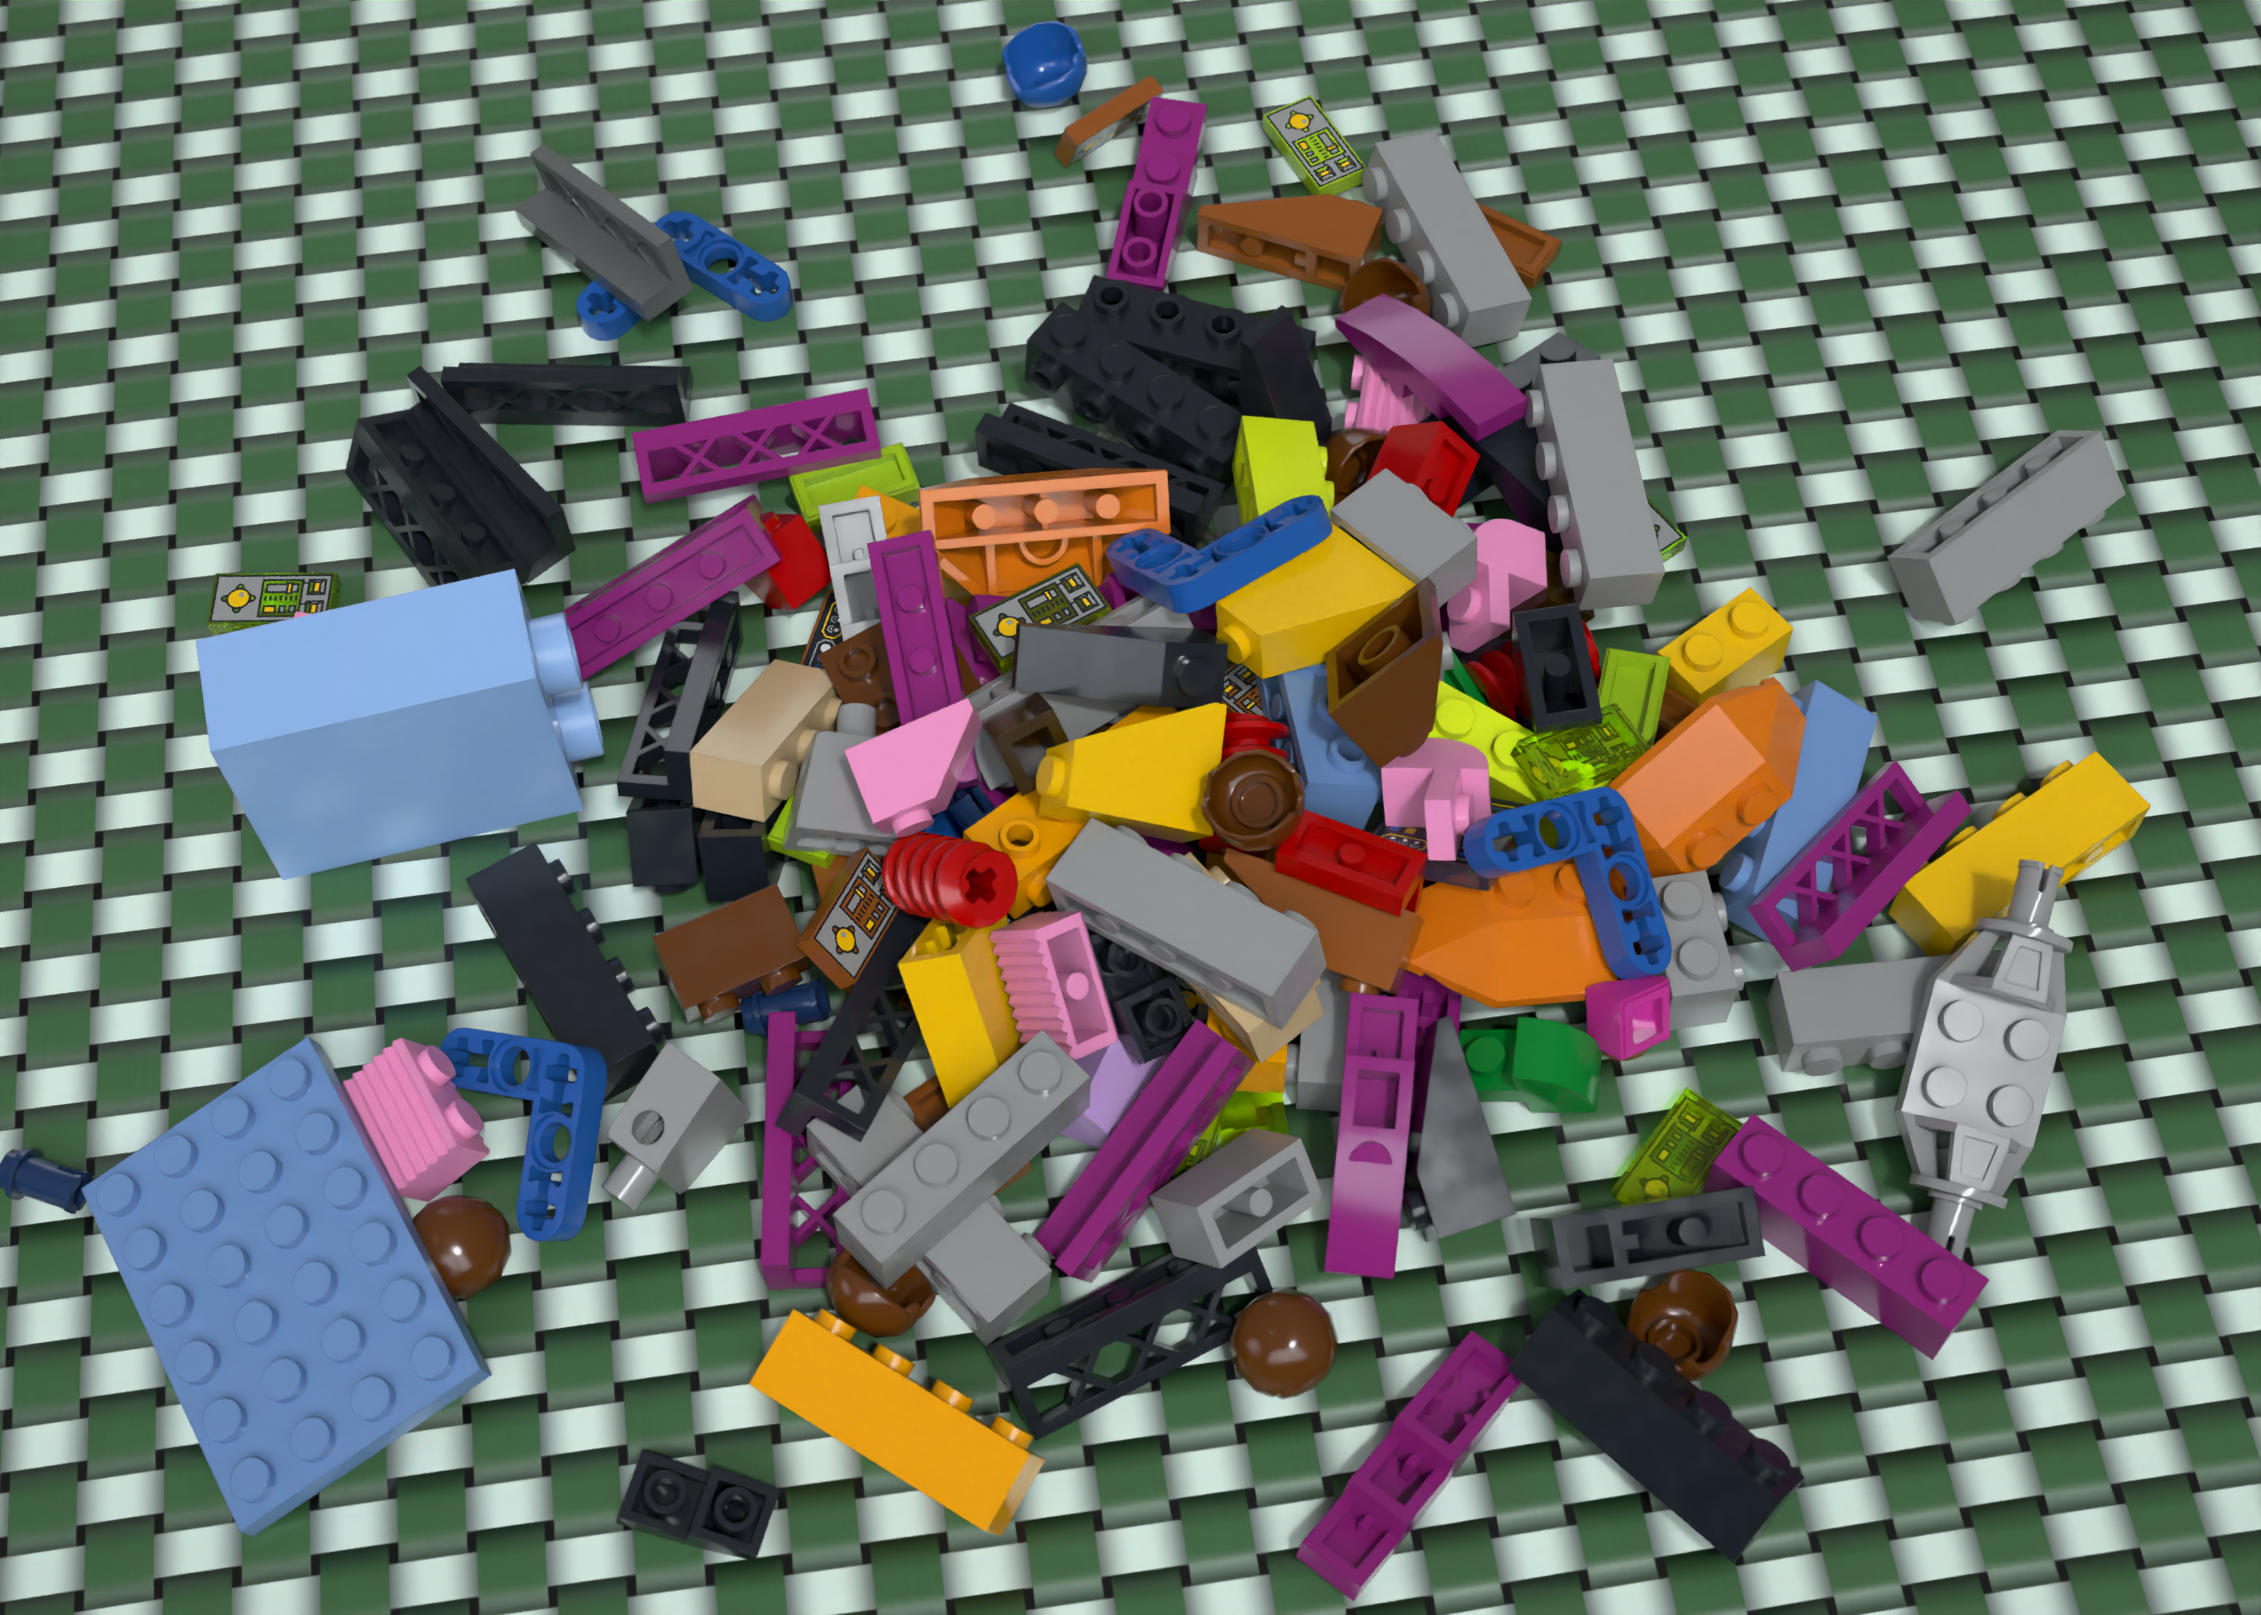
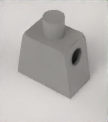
[783,703,899,860]
[602,1042,751,1211]

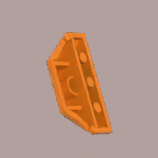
[918,468,1171,598]
[1593,677,1807,888]
[1407,859,1642,1008]

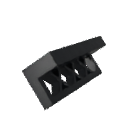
[441,363,694,427]
[406,366,576,583]
[975,403,1226,549]
[345,409,531,587]
[617,591,744,801]
[775,909,932,1142]
[986,1246,1273,1441]

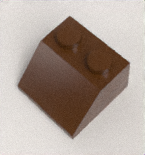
[1325,577,1443,769]
[652,883,810,1024]

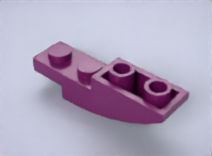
[1106,96,1207,292]
[1324,993,1419,1280]

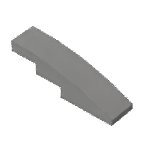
[818,495,887,641]

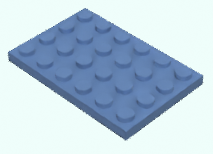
[81,1037,492,1536]

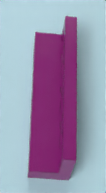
[632,388,882,504]
[559,494,783,681]
[867,529,982,790]
[1747,760,1972,972]
[760,1011,855,1290]
[1034,1019,1255,1283]

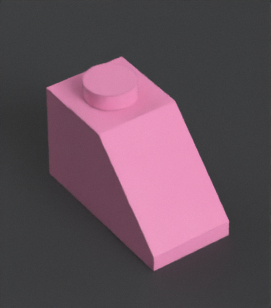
[844,698,983,837]

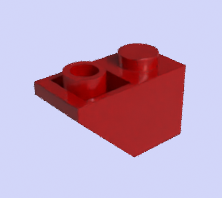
[743,511,832,611]

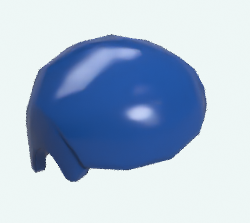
[1002,21,1088,108]

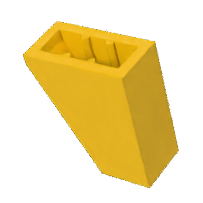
[1216,522,1416,679]
[1036,702,1227,843]
[898,915,1024,1109]

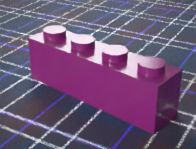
[1702,1113,1989,1360]

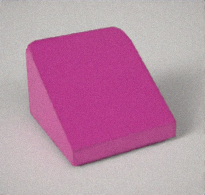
[1586,976,1670,1061]

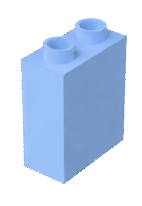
[196,569,605,880]

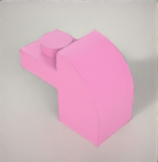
[1447,519,1547,653]
[1381,738,1492,861]

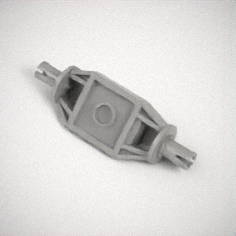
[1894,859,2073,1260]

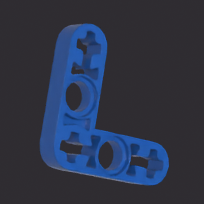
[576,211,793,341]
[1106,495,1333,614]
[1463,787,1672,980]
[440,1028,607,1242]

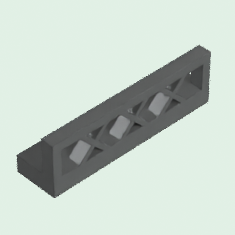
[515,144,693,322]

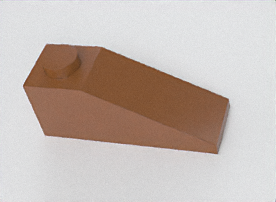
[1197,194,1383,292]
[1223,847,1424,996]

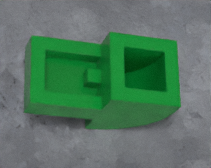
[1459,1017,1602,1113]

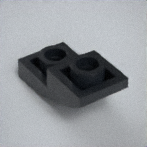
[1089,932,1194,1065]
[616,1449,780,1561]

